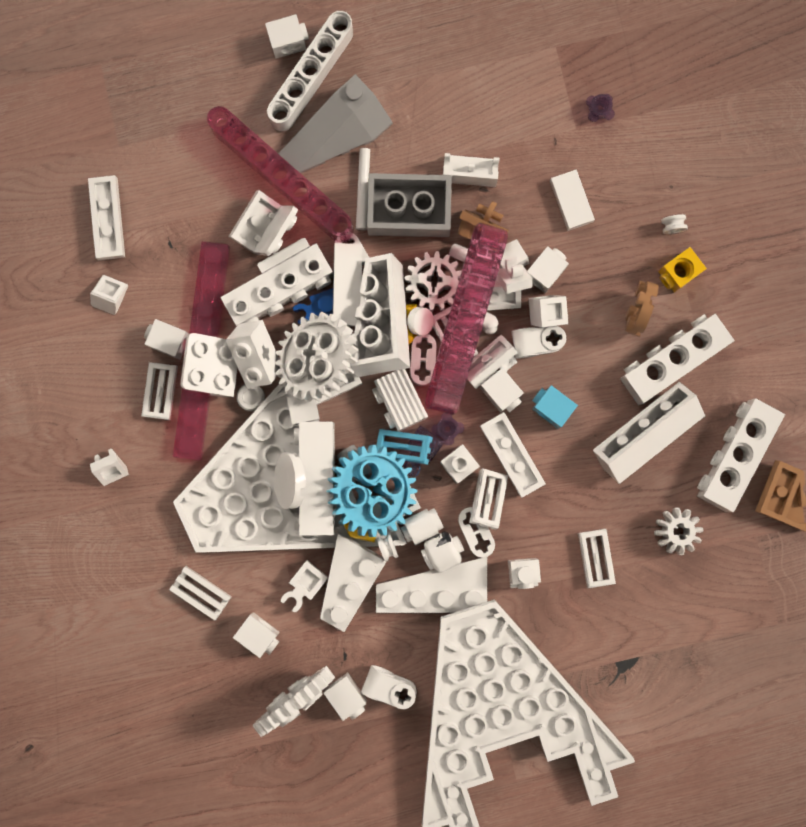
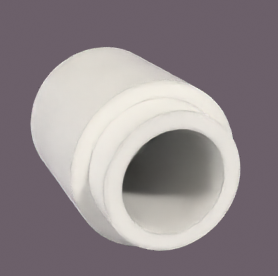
[401,508,444,545]

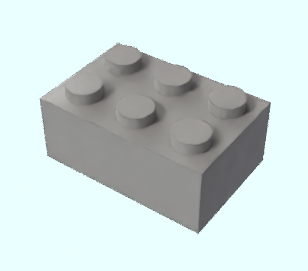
[367,173,452,237]

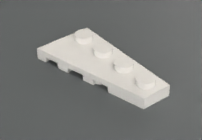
[376,557,487,613]

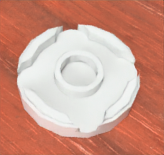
[274,452,306,509]

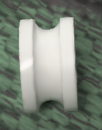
[661,215,688,234]
[377,533,398,562]

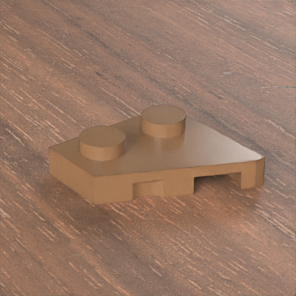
[755,460,806,532]

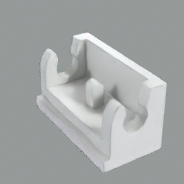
[443,153,499,187]

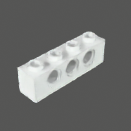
[620,314,735,405]
[697,398,785,512]

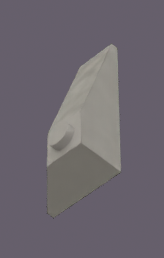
[277,74,393,175]

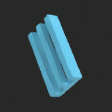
[376,429,433,465]

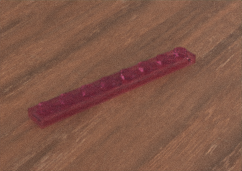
[173,241,230,461]

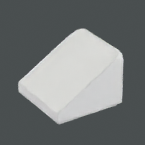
[90,275,128,315]

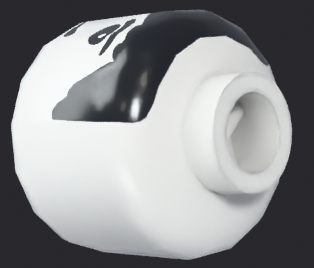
[421,531,464,573]

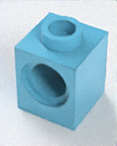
[532,385,578,429]

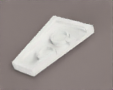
[320,532,386,632]

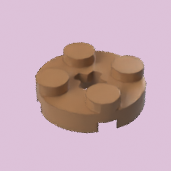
[625,281,658,337]

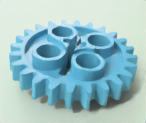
[326,445,418,537]

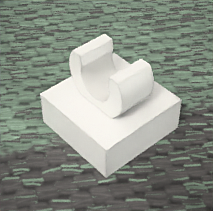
[496,257,532,294]
[90,449,129,486]

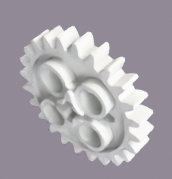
[275,312,359,402]
[253,666,335,737]

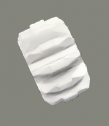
[654,508,703,555]

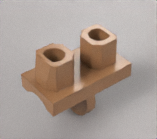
[458,201,509,250]

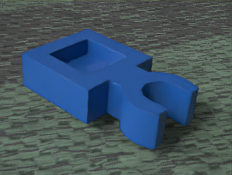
[293,288,333,325]

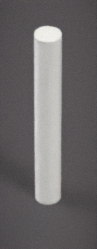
[356,148,370,230]

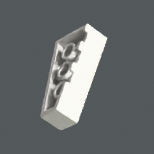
[349,253,410,377]

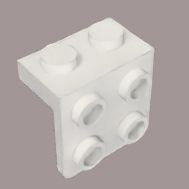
[228,190,298,256]
[180,333,237,397]

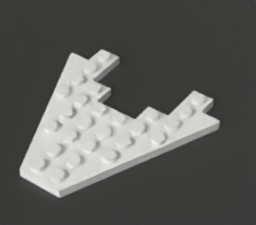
[173,369,421,553]
[422,599,635,827]

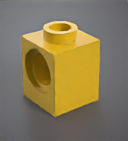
[658,247,707,293]

